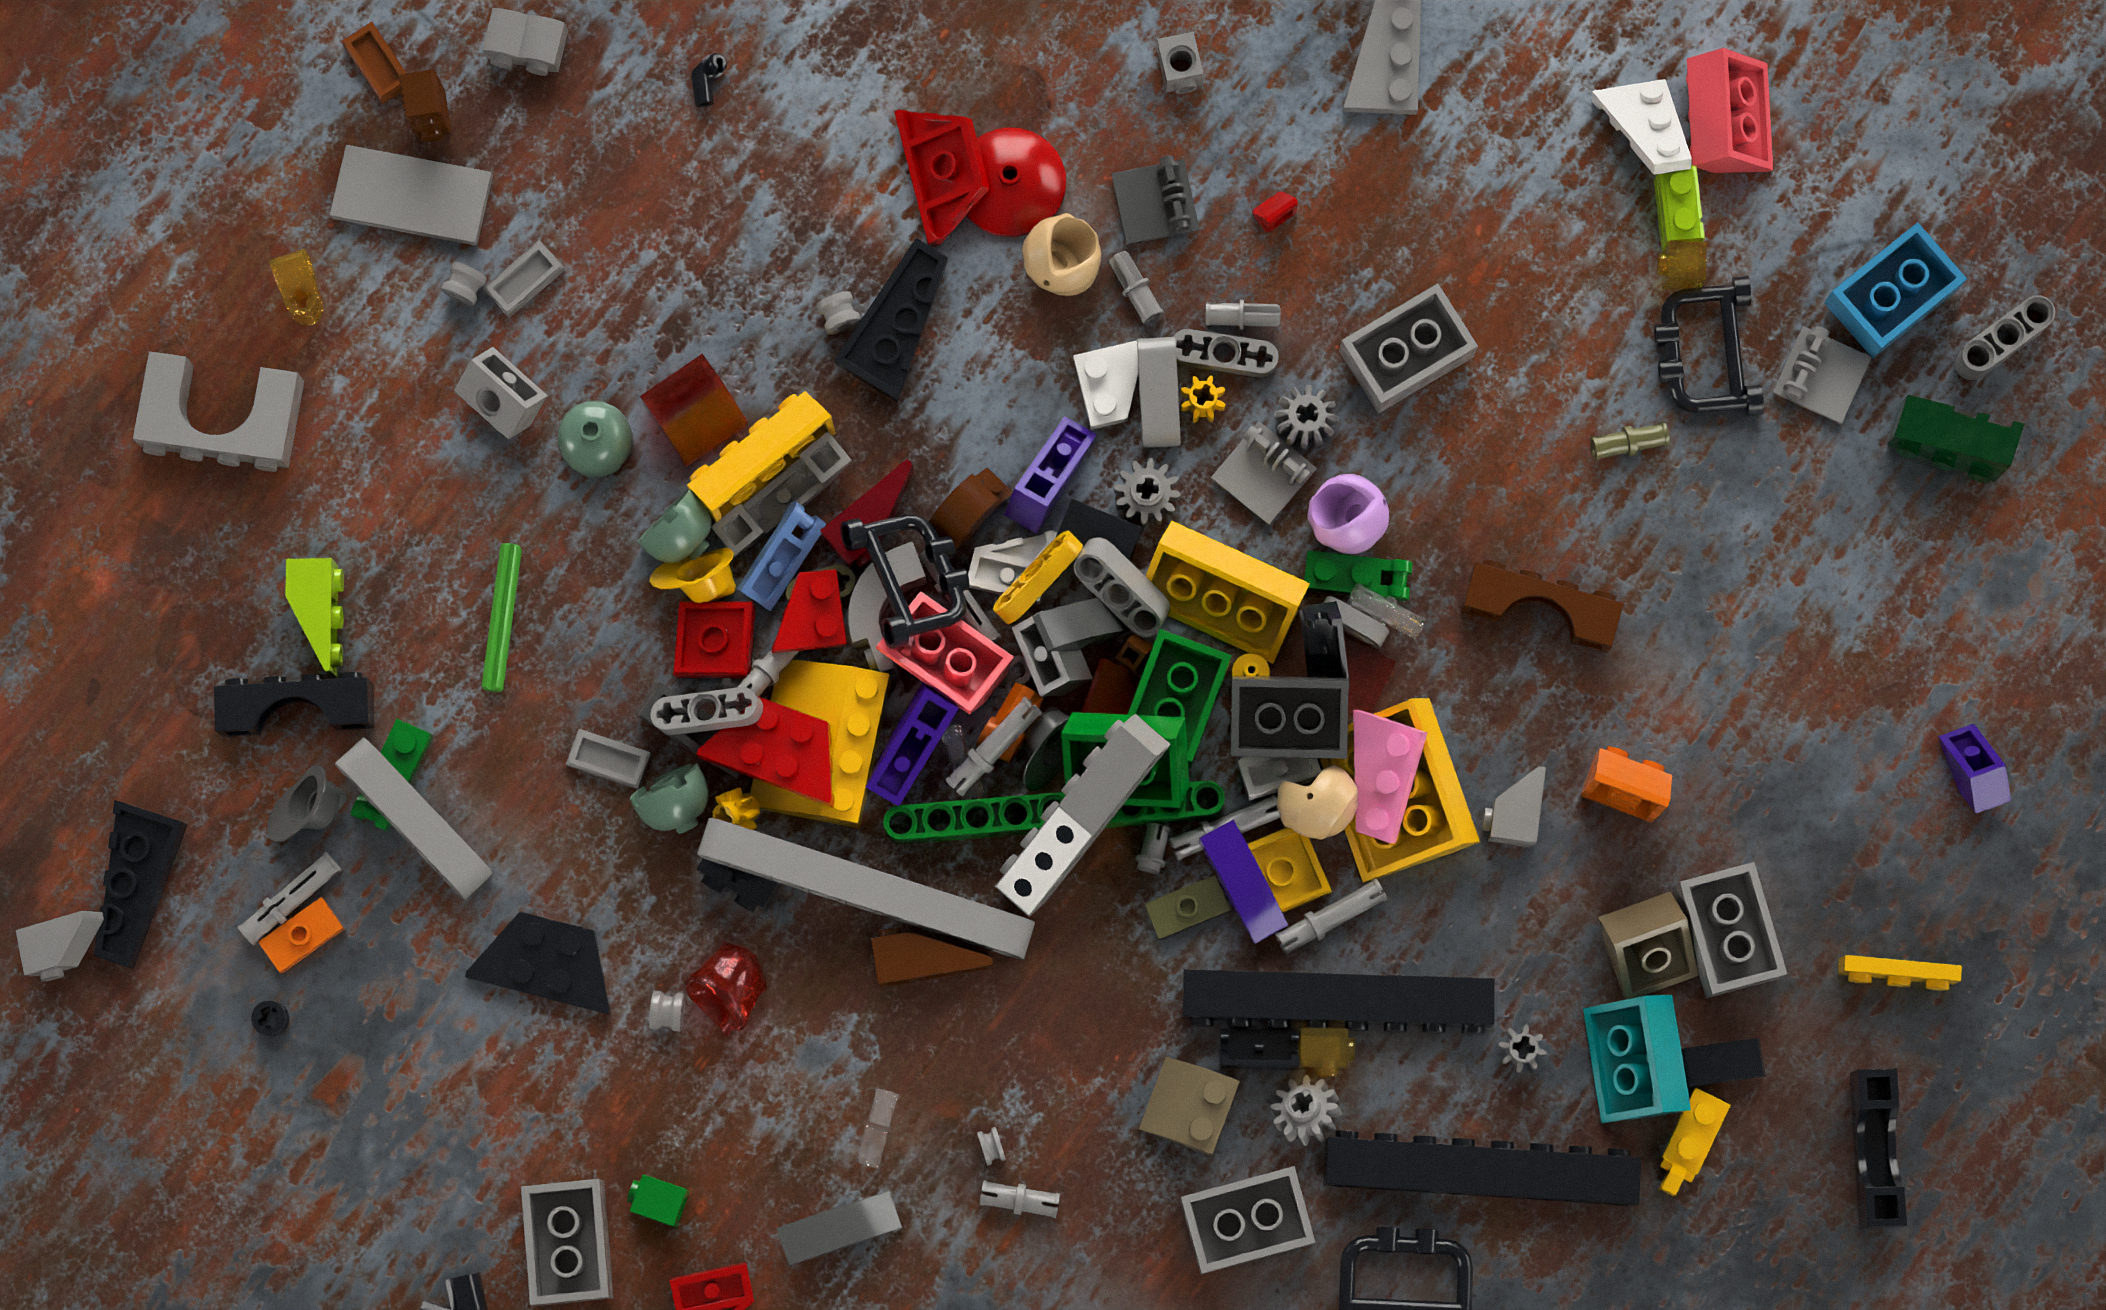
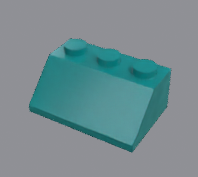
[1583,995,1691,1124]

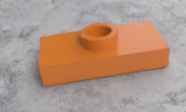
[258,897,345,974]

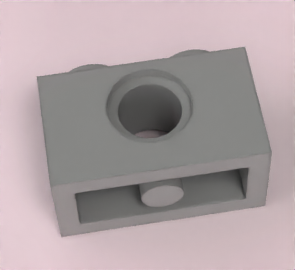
[454,347,548,440]

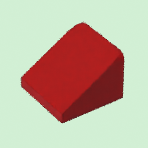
[1252,192,1298,233]

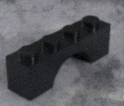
[214,672,375,737]
[1850,1068,1907,1229]

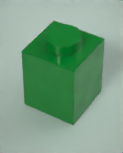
[627,1174,690,1228]

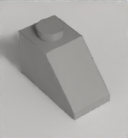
[1482,766,1546,848]
[16,911,104,981]

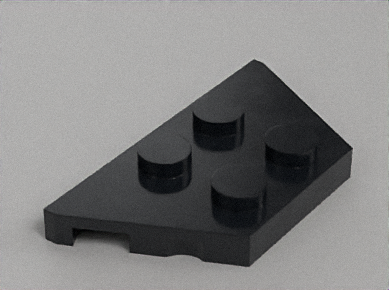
[465,912,611,1015]

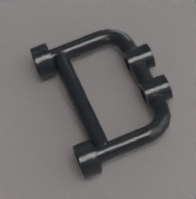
[1654,275,1764,416]
[840,515,969,649]
[1339,1227,1473,1310]

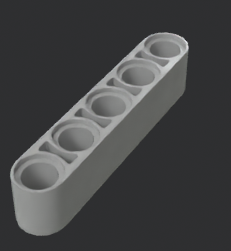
[335,737,493,900]

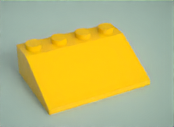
[750,659,891,829]
[1320,698,1480,883]

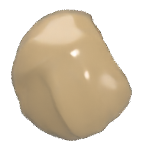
[1022,213,1101,296]
[1277,765,1358,840]

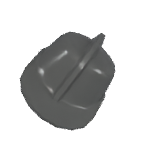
[1023,706,1069,791]
[267,765,347,842]

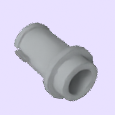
[1135,823,1171,874]

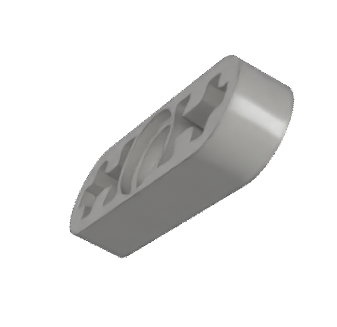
[1173,329,1279,378]
[650,687,763,735]

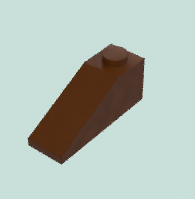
[871,927,994,988]

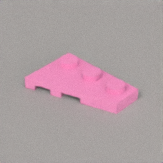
[1353,710,1427,843]

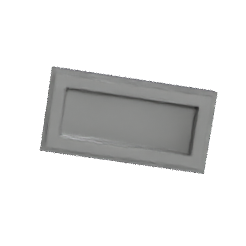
[483,240,565,318]
[566,729,652,790]

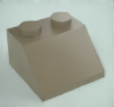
[1598,892,1699,999]
[1139,1057,1240,1157]

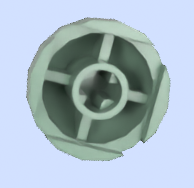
[558,401,634,477]
[637,489,711,563]
[630,763,709,834]

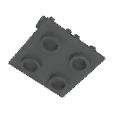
[1111,156,1200,245]

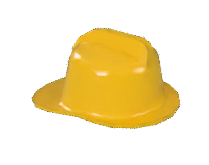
[650,548,736,603]

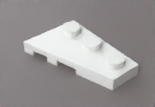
[1592,79,1692,175]

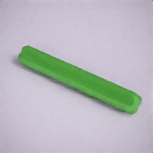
[482,543,522,692]

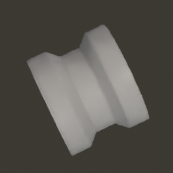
[440,262,487,306]
[816,291,861,335]
[649,991,686,1032]

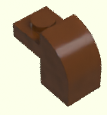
[929,468,1013,549]

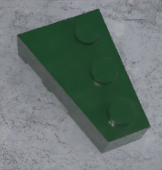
[1887,395,2025,483]

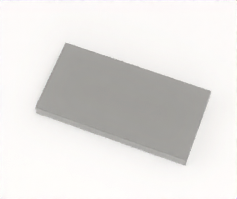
[330,145,493,246]

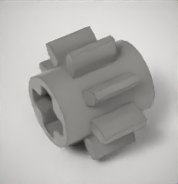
[1497,1025,1547,1074]

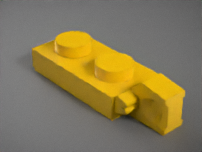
[1659,1087,1731,1196]

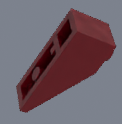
[820,458,914,571]

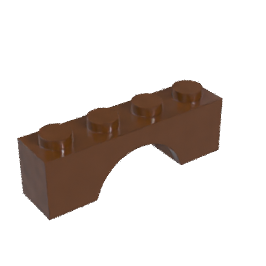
[1461,560,1624,653]

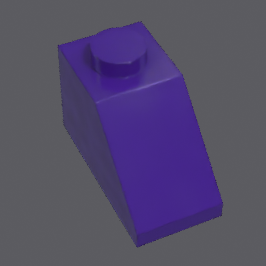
[1938,724,2011,814]

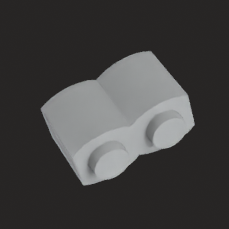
[482,8,568,76]

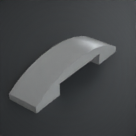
[711,432,852,557]

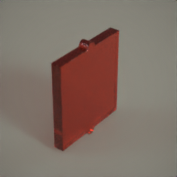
[1344,637,1396,715]
[1082,658,1141,715]

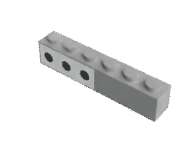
[995,714,1171,917]

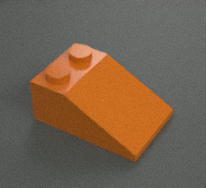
[1580,746,1672,823]

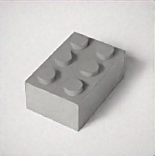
[1339,284,1478,414]
[1673,862,1787,998]
[1180,1166,1316,1275]
[521,1179,614,1306]

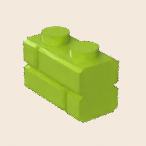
[1654,165,1705,252]

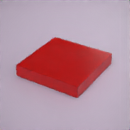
[673,602,756,679]

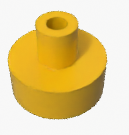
[1231,653,1270,677]

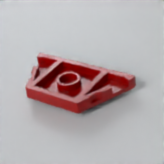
[894,109,990,247]
[696,696,835,807]

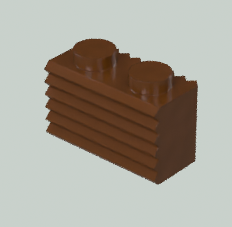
[398,69,452,142]

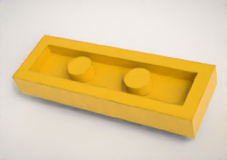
[1838,955,1962,990]

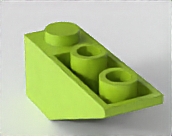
[285,558,344,677]

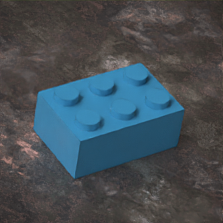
[1824,222,1967,359]

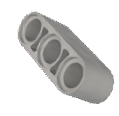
[1955,295,2055,380]
[1137,337,1181,448]
[1074,537,1170,637]

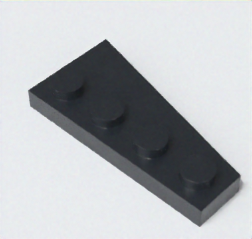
[834,238,948,403]
[94,800,188,969]

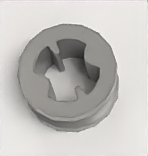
[977,1127,1006,1166]

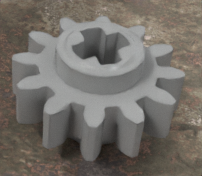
[1114,458,1181,527]
[1271,1075,1342,1146]

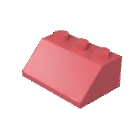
[1686,48,1773,173]
[876,591,1014,715]

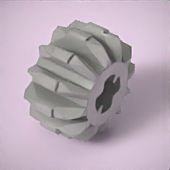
[1274,385,1339,450]

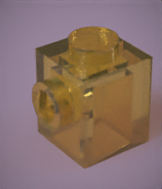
[1657,241,1707,290]
[1299,1027,1355,1077]

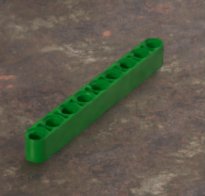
[883,781,1225,845]

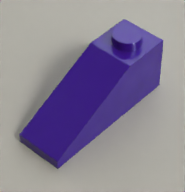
[1004,416,1097,534]
[866,682,959,806]

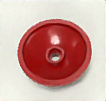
[966,128,1066,237]

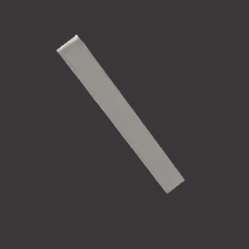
[697,818,1035,960]

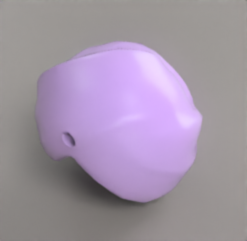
[1307,474,1389,554]

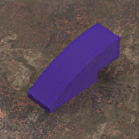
[1199,820,1288,945]

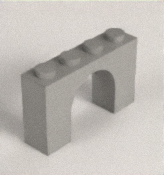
[133,351,304,472]

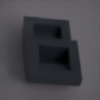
[1681,1038,1766,1088]

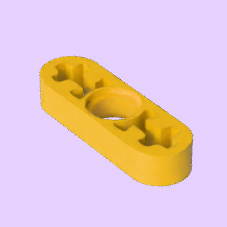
[993,531,1083,624]

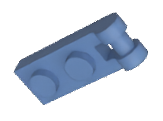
[737,501,826,611]

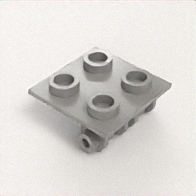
[1772,326,1872,424]
[1211,421,1317,525]

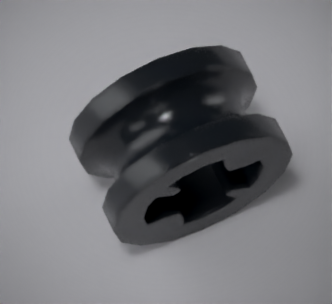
[251,1001,290,1036]

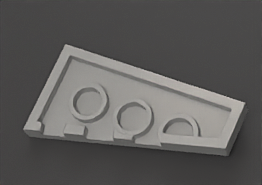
[1343,0,1421,115]

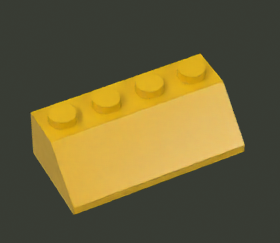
[687,391,836,523]
[1146,521,1310,664]

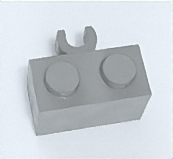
[1010,611,1093,697]

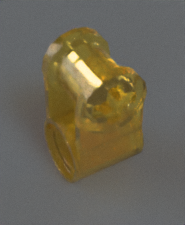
[269,248,324,325]

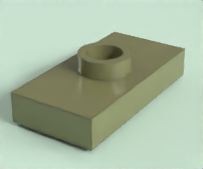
[1144,875,1230,940]

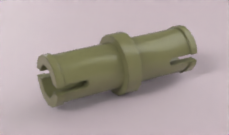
[1589,422,1670,460]

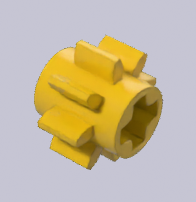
[1181,375,1226,423]
[712,787,760,830]

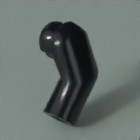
[691,53,727,107]

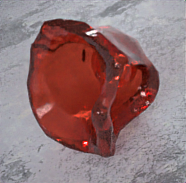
[684,942,768,1037]

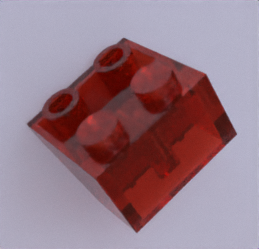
[640,353,749,466]

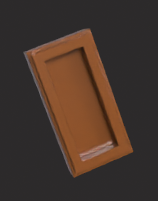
[341,22,406,104]

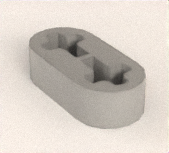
[1323,596,1390,649]

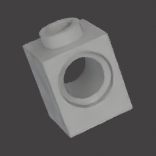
[1157,31,1203,94]

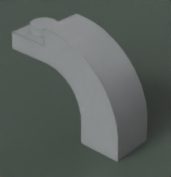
[848,541,927,676]

